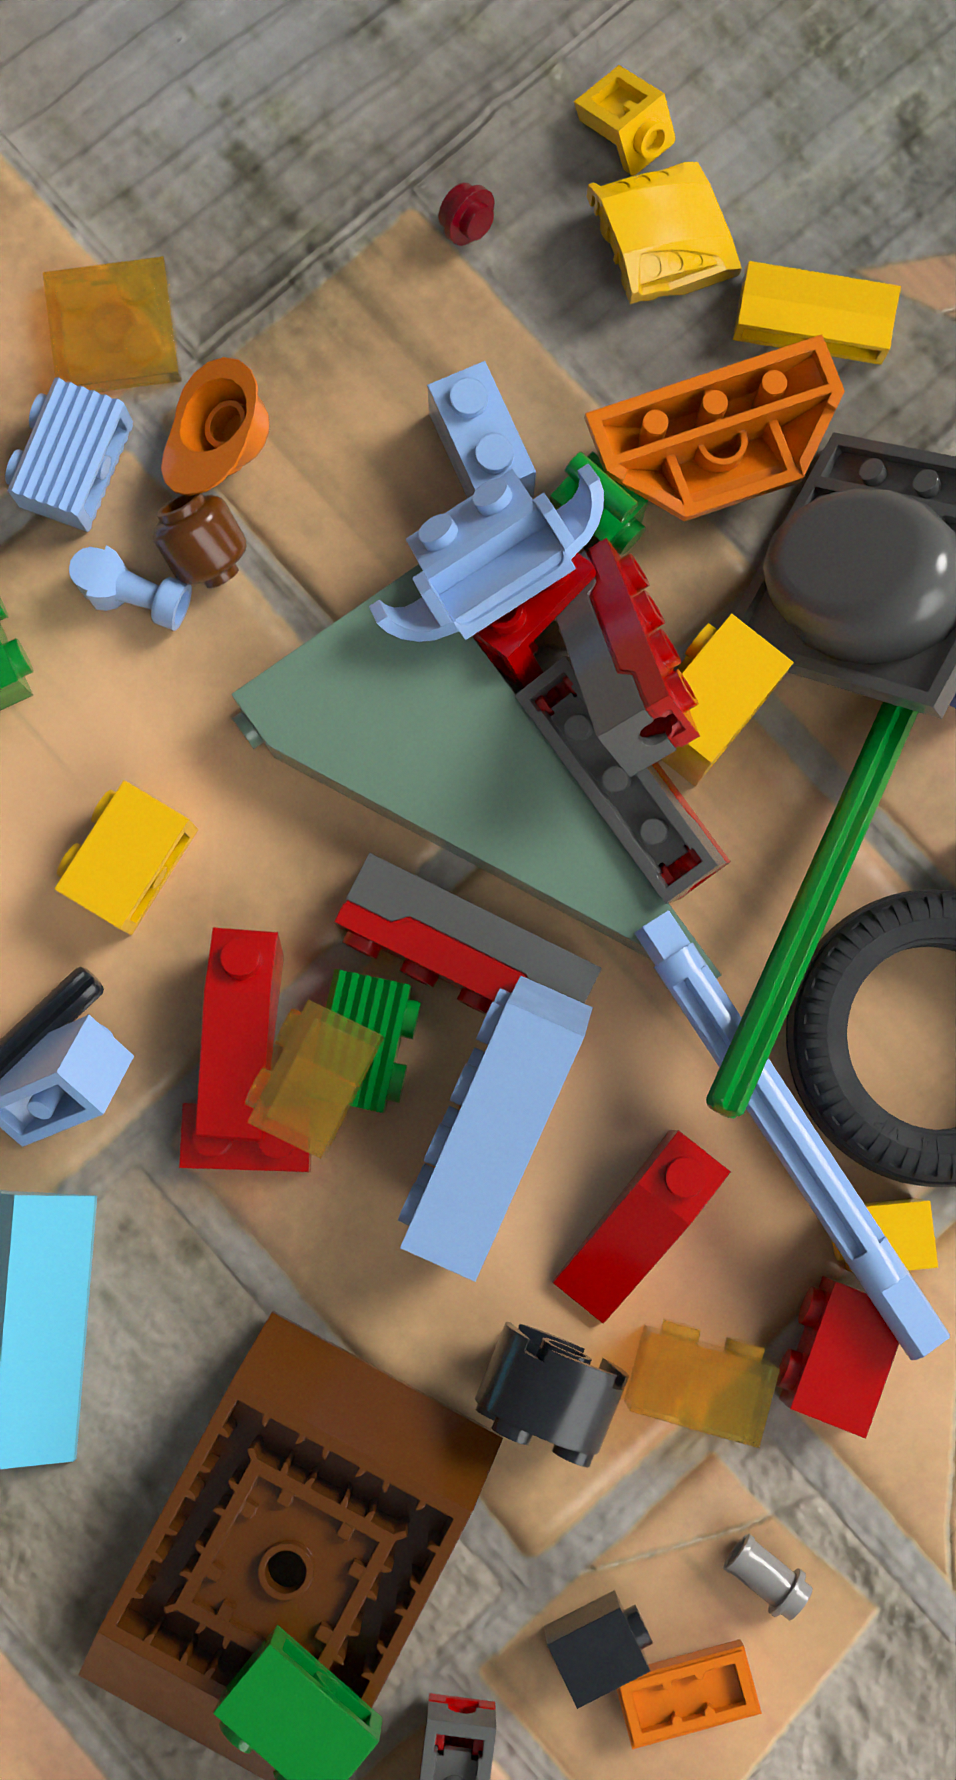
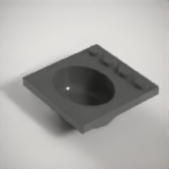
[733,432,956,719]

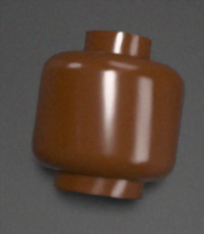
[153,493,247,588]

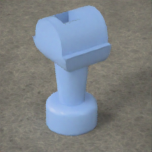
[69,545,192,631]

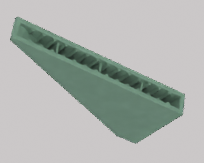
[231,564,721,979]

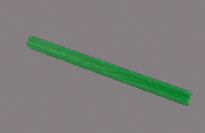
[706,702,919,1119]

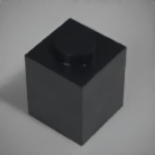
[544,1590,653,1709]

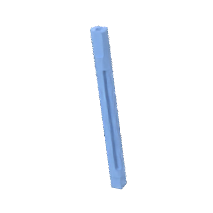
[634,910,950,1361]

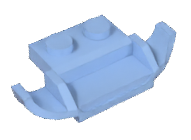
[369,463,604,642]

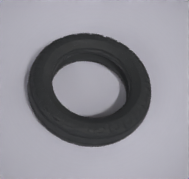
[786,889,956,1187]

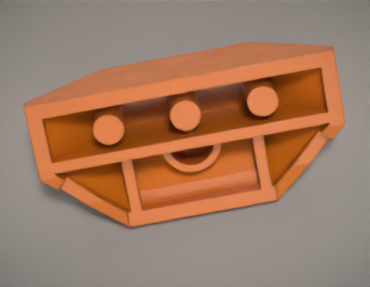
[584,334,845,522]

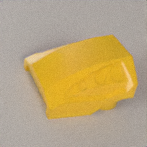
[586,162,742,304]

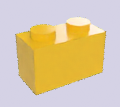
[54,780,199,936]

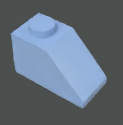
[0,1014,134,1147]

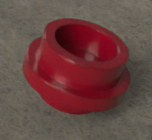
[438,183,495,246]

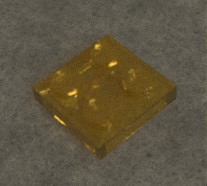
[43,256,182,392]

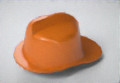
[161,357,269,496]

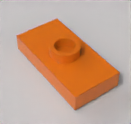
[616,1639,762,1750]

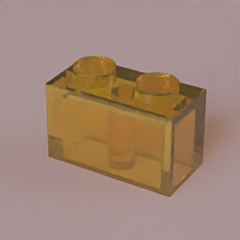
[245,999,384,1159]
[624,1318,780,1449]

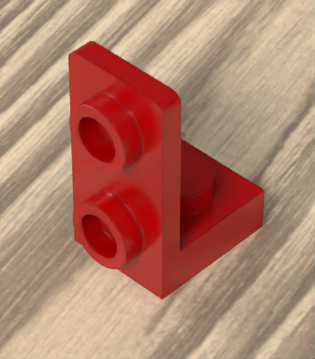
[472,553,597,690]

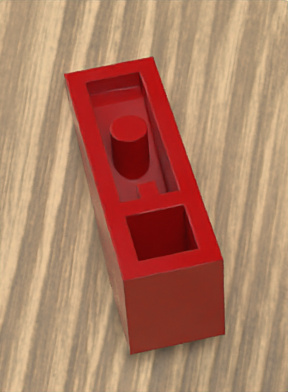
[195,927,284,1142]
[552,1130,731,1324]

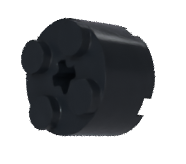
[475,1322,629,1468]

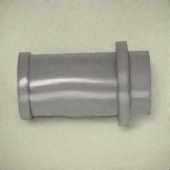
[723,1534,813,1621]

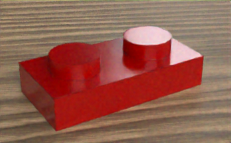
[179,1103,314,1172]

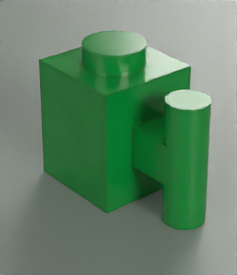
[549,451,648,556]

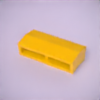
[733,261,901,365]

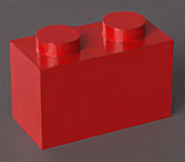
[776,1276,899,1439]

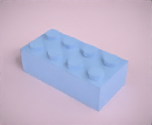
[398,976,593,1282]

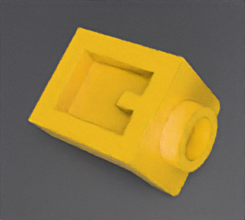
[574,65,676,176]

